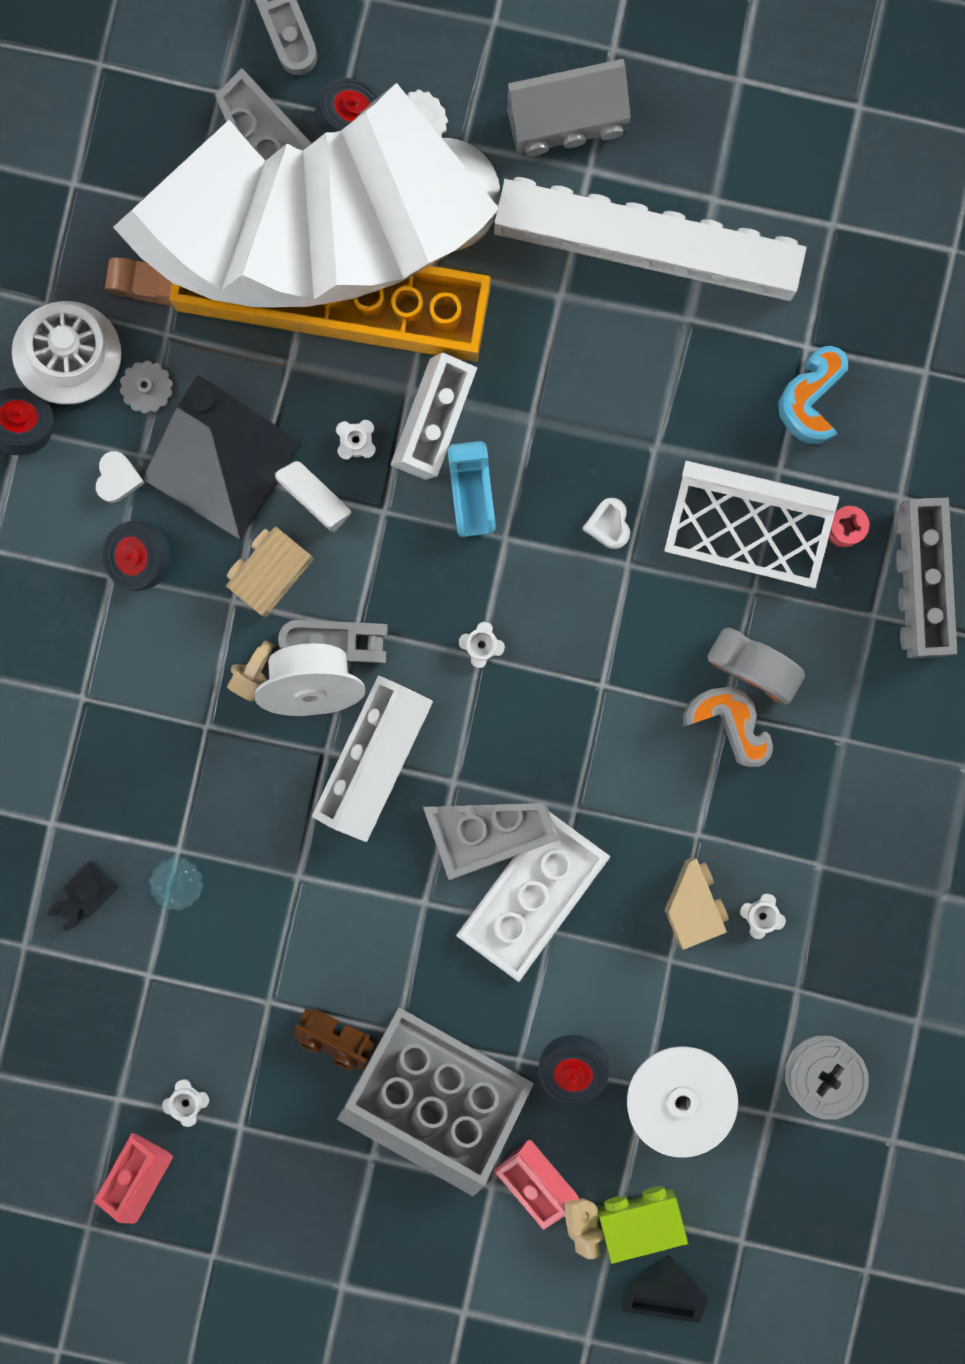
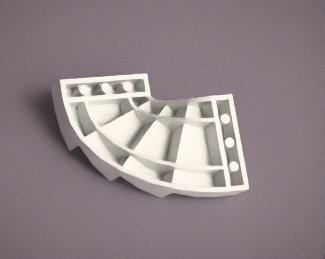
[113,83,499,307]

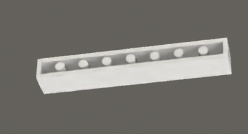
[494,177,807,301]

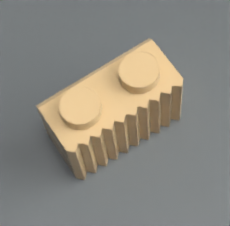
[226,526,314,618]

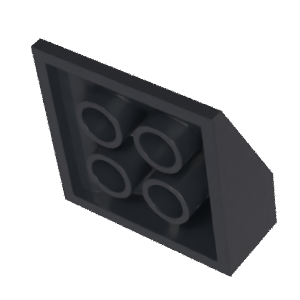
[143,374,301,540]

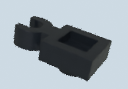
[48,861,119,931]

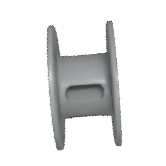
[785,1035,869,1120]

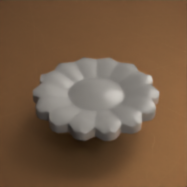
[120,360,173,414]

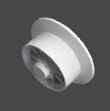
[12,301,121,405]
[255,643,365,716]
[627,1046,738,1157]

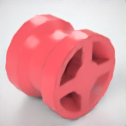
[828,506,870,548]

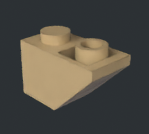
[665,857,729,950]

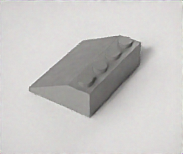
[337,1008,534,1196]

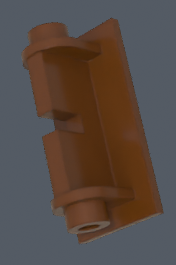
[292,1008,375,1071]

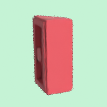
[94,1133,173,1224]
[493,1140,579,1230]

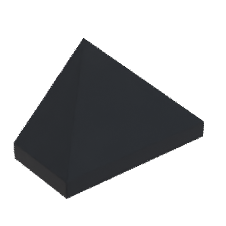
[622,1255,707,1323]

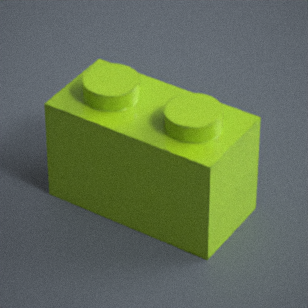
[597,1186,688,1264]

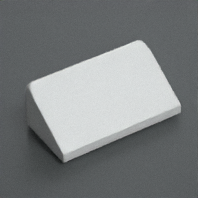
[275,461,352,532]

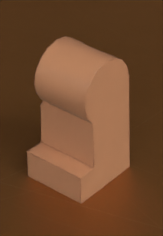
[104,258,173,306]

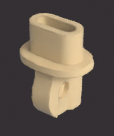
[227,640,275,702]
[565,1198,604,1259]

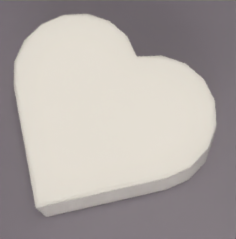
[96,451,145,503]
[582,498,630,549]

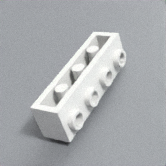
[311,675,433,842]

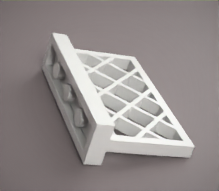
[664,461,839,588]

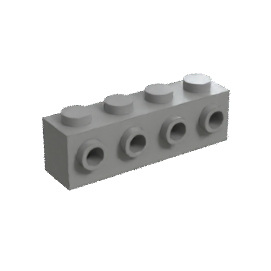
[894,497,957,658]

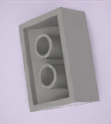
[507,59,631,156]

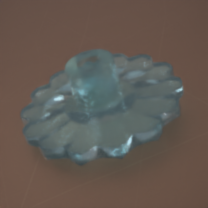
[149,857,204,911]

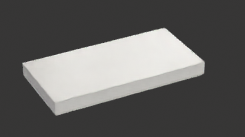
[456,812,610,982]

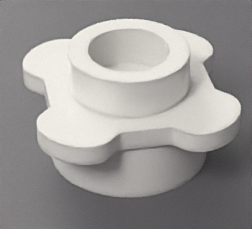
[336,420,376,460]
[459,622,505,668]
[740,894,786,939]
[162,1079,209,1127]

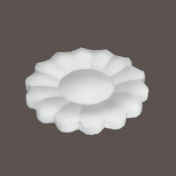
[407,89,448,137]

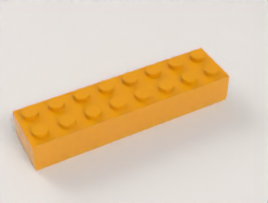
[169,266,491,362]

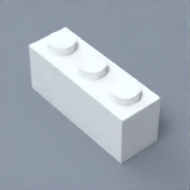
[391,352,477,480]

